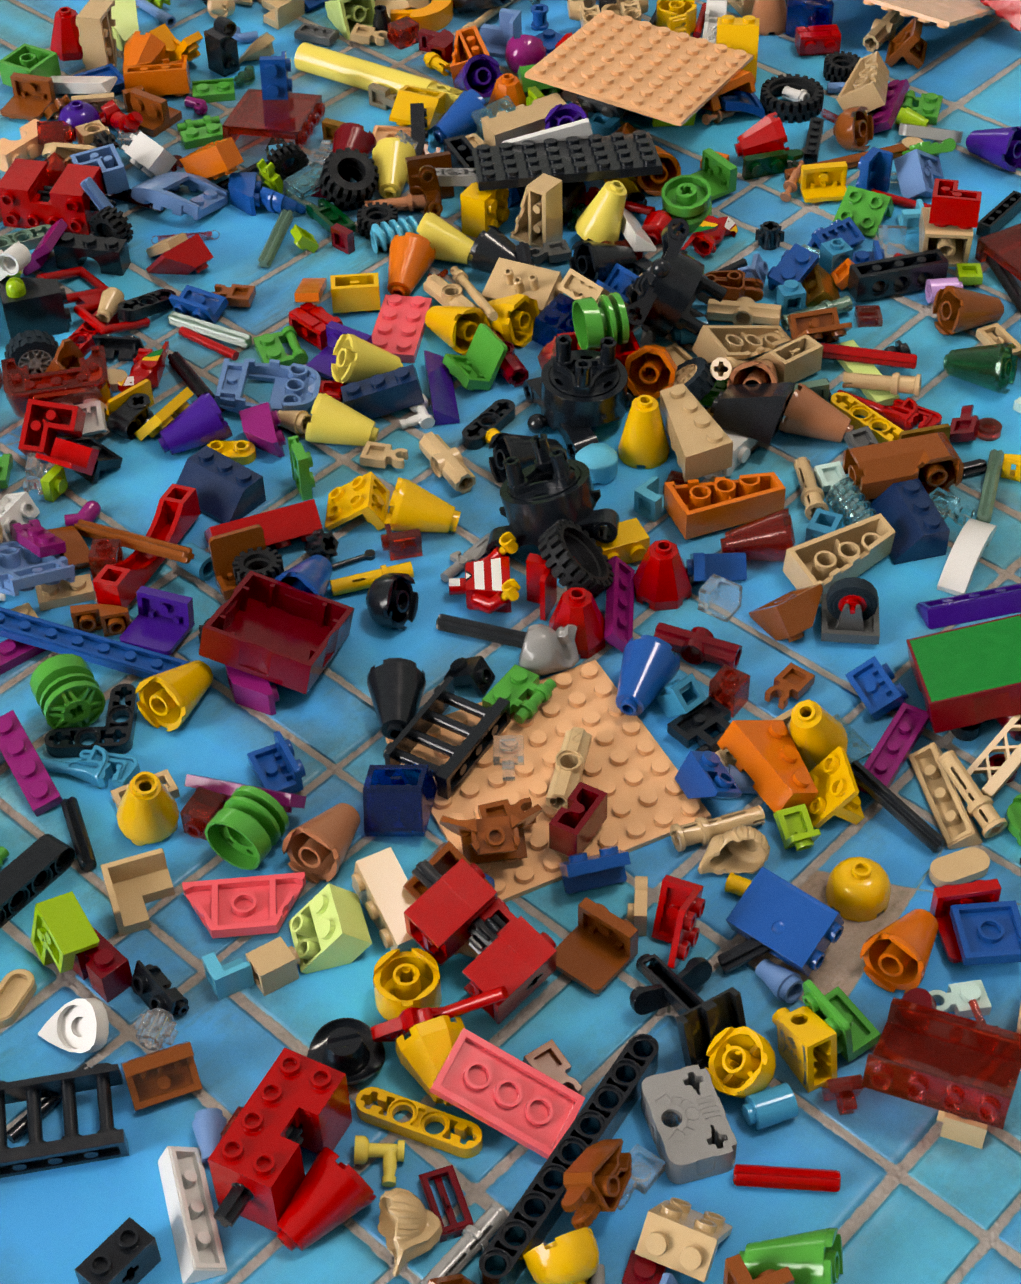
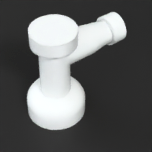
[399,394,435,430]

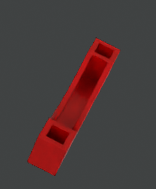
[93,484,201,608]

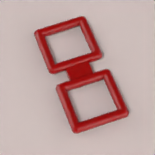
[36,266,150,335]

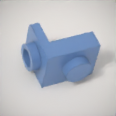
[738,253,769,284]

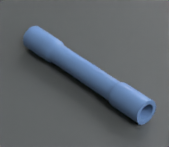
[135,0,176,28]

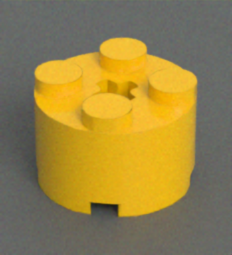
[656,0,697,33]
[373,948,442,1021]

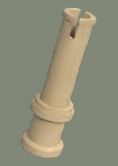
[710,357,751,381]
[842,372,922,397]
[793,457,829,520]
[937,750,1008,838]
[670,805,765,852]

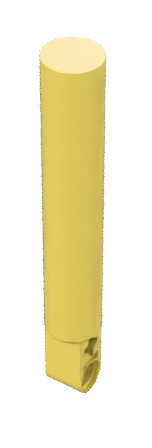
[294,42,463,113]

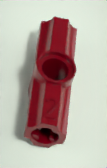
[490,328,529,387]
[654,622,742,669]

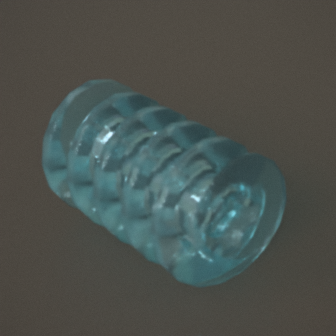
[826,477,877,527]

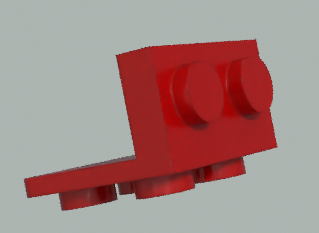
[651,875,706,969]
[930,879,1002,963]

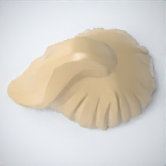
[698,826,770,875]
[377,1188,443,1277]

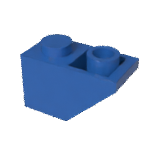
[228,172,262,216]
[675,750,742,800]

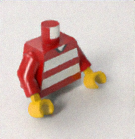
[449,532,521,614]

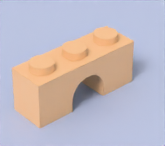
[0,119,56,172]

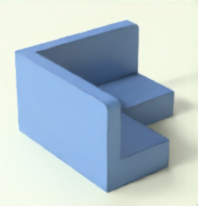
[481,8,522,58]
[893,149,944,199]

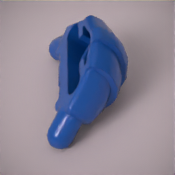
[260,187,306,214]

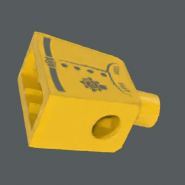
[772,1006,837,1093]

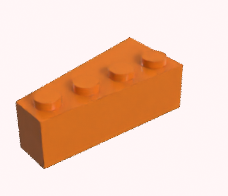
[664,472,786,540]

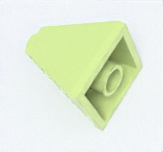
[111,0,139,52]
[325,0,375,40]

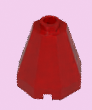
[50,7,83,61]
[734,112,790,159]
[633,540,692,611]
[549,587,605,659]

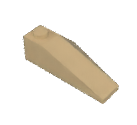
[692,325,792,365]

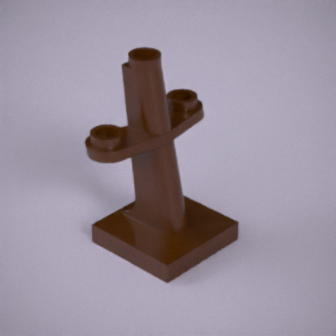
[405,151,454,217]

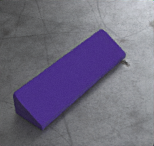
[424,350,460,425]
[916,583,1021,629]

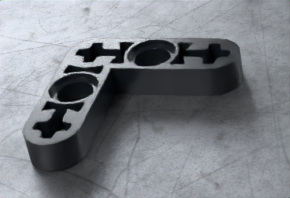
[44,683,138,758]

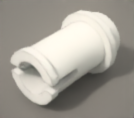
[782,86,810,102]

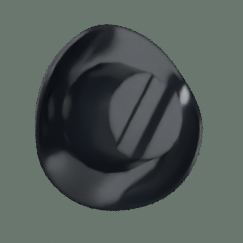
[307,1018,385,1086]

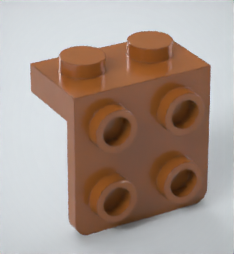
[1,72,56,121]
[787,307,853,343]
[208,524,266,600]
[555,897,638,994]

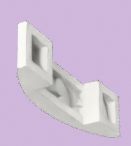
[937,518,997,595]

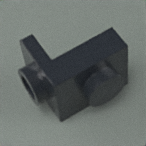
[443,656,495,696]

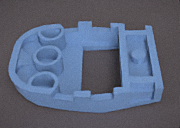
[131,172,228,220]
[215,358,321,414]
[0,541,75,596]

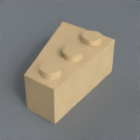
[76,0,117,71]
[510,173,563,247]
[351,847,420,952]

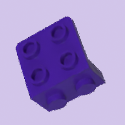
[119,586,195,656]

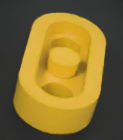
[206,440,256,465]

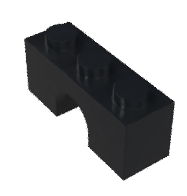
[53,232,131,276]

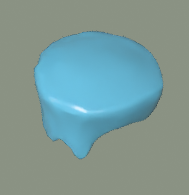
[575,443,618,485]

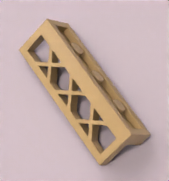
[967,714,1021,799]

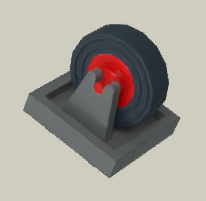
[821,577,880,644]

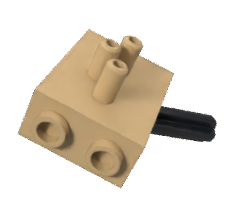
[481,242,563,324]

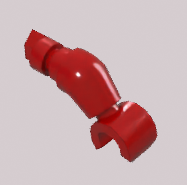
[99,100,143,136]

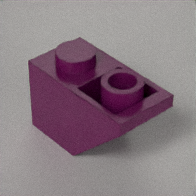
[239,402,286,457]
[225,665,279,715]

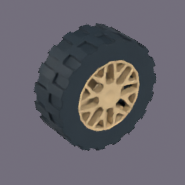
[674,357,717,401]

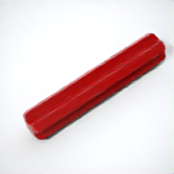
[733,1164,841,1192]

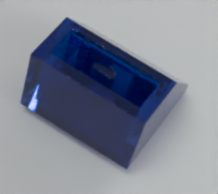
[785,0,834,38]
[532,293,575,346]
[363,765,437,837]

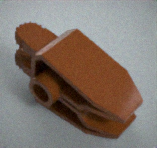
[696,270,764,305]
[561,1139,632,1230]

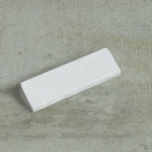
[50,76,118,94]
[502,118,593,145]
[621,208,657,252]
[158,1146,227,1284]

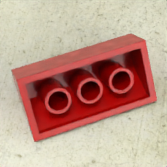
[204,499,323,549]

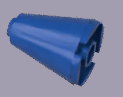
[433,89,493,144]
[275,555,333,597]
[616,635,680,716]

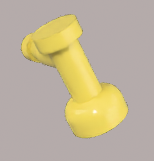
[354,1135,405,1187]

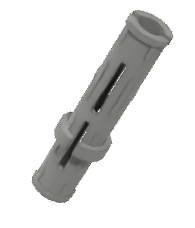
[418,1204,508,1284]

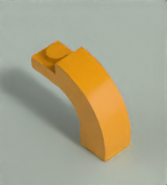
[390,0,453,36]
[149,23,203,62]

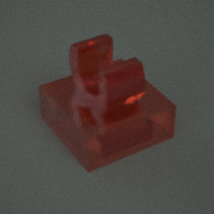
[821,1074,864,1115]

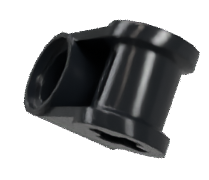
[107,393,154,440]

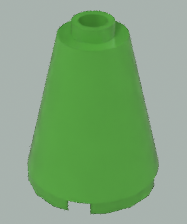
[739,1228,843,1284]

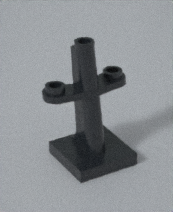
[629,954,747,1069]

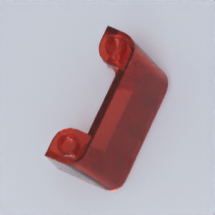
[1,345,114,418]

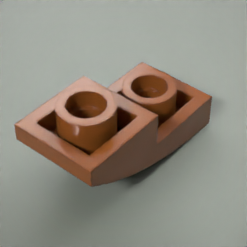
[48,526,94,570]
[70,604,131,637]

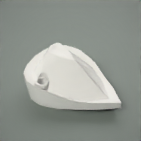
[38,998,109,1053]

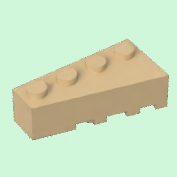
[836,51,889,114]
[481,92,567,146]
[660,383,733,482]
[782,513,896,604]

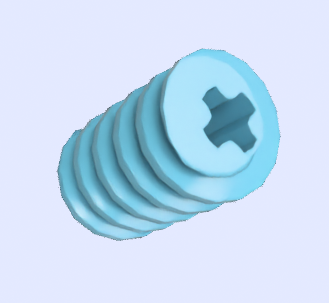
[370,215,419,254]

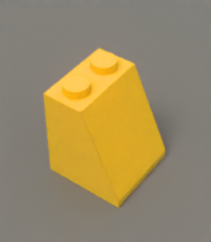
[716,15,759,83]

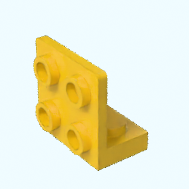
[325,471,390,531]

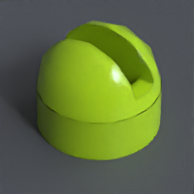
[5,277,26,298]

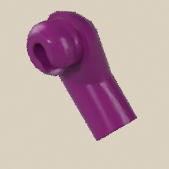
[184,96,208,115]
[64,501,101,527]

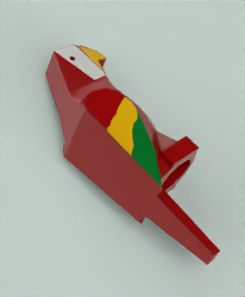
[681,215,738,258]
[117,341,169,392]

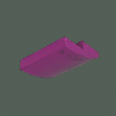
[23,218,68,276]

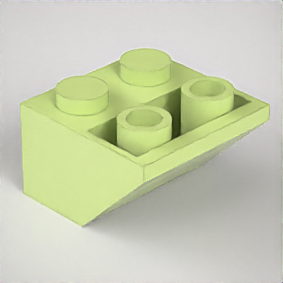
[288,883,372,974]

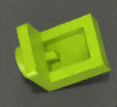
[773,804,821,851]

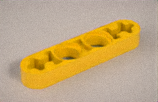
[830,392,904,443]
[355,1087,483,1158]

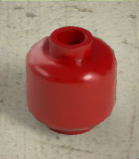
[642,210,673,245]

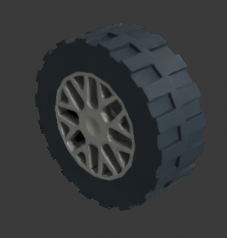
[4,329,59,385]

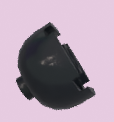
[366,573,419,629]

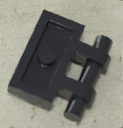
[667,695,731,752]

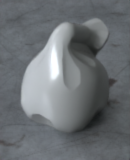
[518,624,579,676]

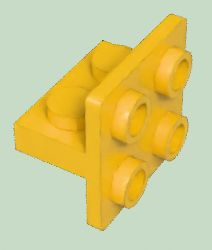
[797,161,848,203]
[807,746,865,828]

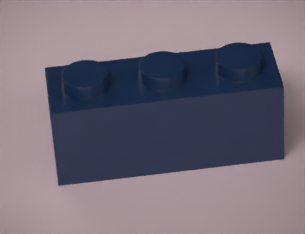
[340,364,424,419]
[176,446,266,524]
[865,478,950,565]

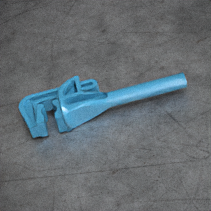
[40,745,140,789]

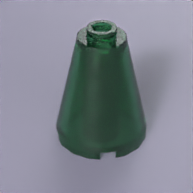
[943,343,1018,394]

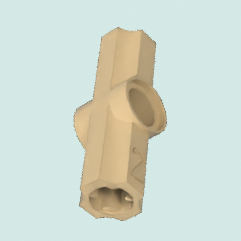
[862,10,904,52]
[423,273,480,309]
[707,297,782,325]
[419,431,476,494]
[546,727,592,812]

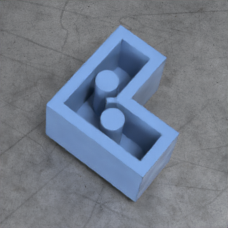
[70,143,130,195]

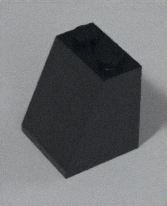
[0,277,72,338]
[710,382,796,445]

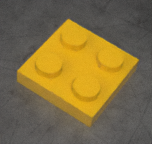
[134,387,194,441]

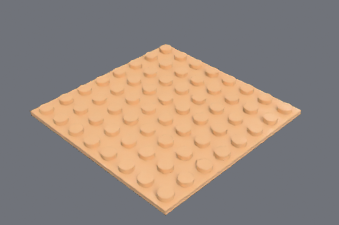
[863,0,995,29]
[524,10,754,127]
[385,659,711,903]

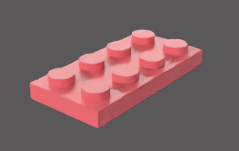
[371,294,433,363]
[429,1028,585,1159]

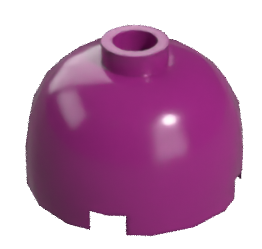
[505,34,547,73]

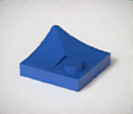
[718,90,765,118]

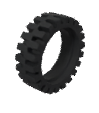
[760,74,824,123]
[538,519,614,598]

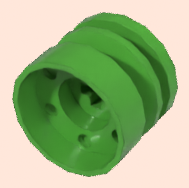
[572,292,629,350]
[30,654,106,729]
[205,785,289,870]

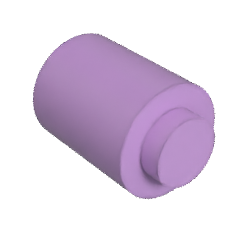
[925,277,963,304]

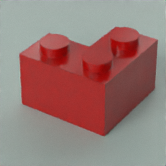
[929,178,982,229]
[18,399,86,457]

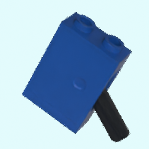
[717,866,844,977]

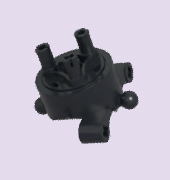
[625,218,727,338]
[523,334,638,460]
[486,434,619,556]

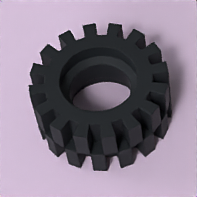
[823,51,861,82]
[266,142,309,186]
[357,202,398,239]
[89,206,133,243]
[232,547,284,586]

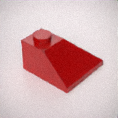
[146,234,213,275]

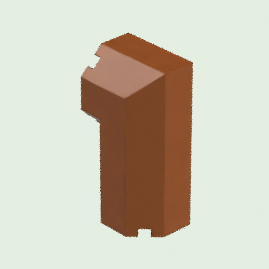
[842,432,964,503]

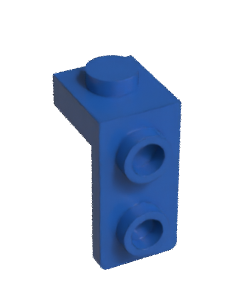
[686,553,747,582]

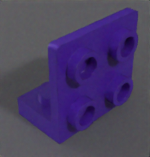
[306,321,372,384]

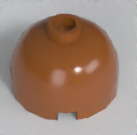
[833,106,874,151]

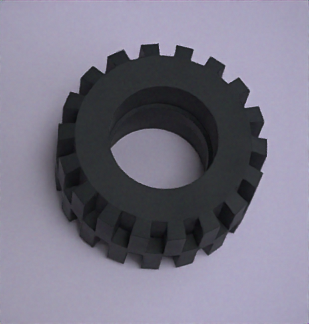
[319,148,379,210]

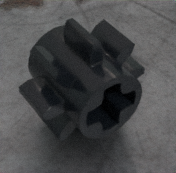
[90,130,119,148]
[755,221,785,250]
[304,528,339,561]

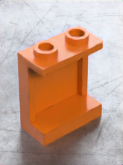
[701,70,756,112]

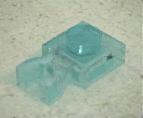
[929,487,975,526]

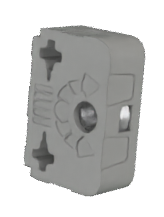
[641,1065,737,1184]

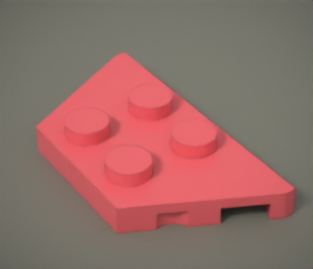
[182,872,306,939]

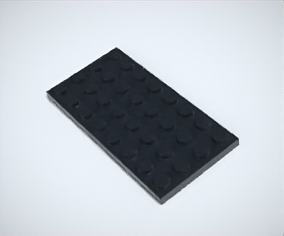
[471,130,663,191]

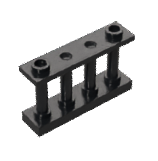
[383,676,511,800]
[0,1063,129,1178]

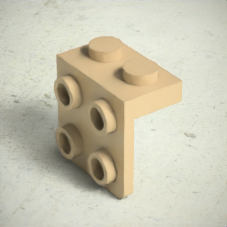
[635,1197,733,1282]

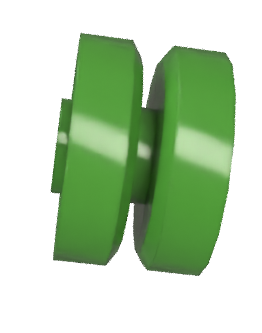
[661,175,712,233]

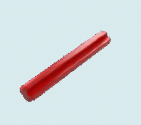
[820,343,917,369]

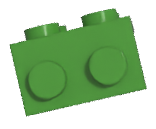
[690,148,738,201]
[833,185,894,238]
[442,323,507,391]
[802,979,881,1063]

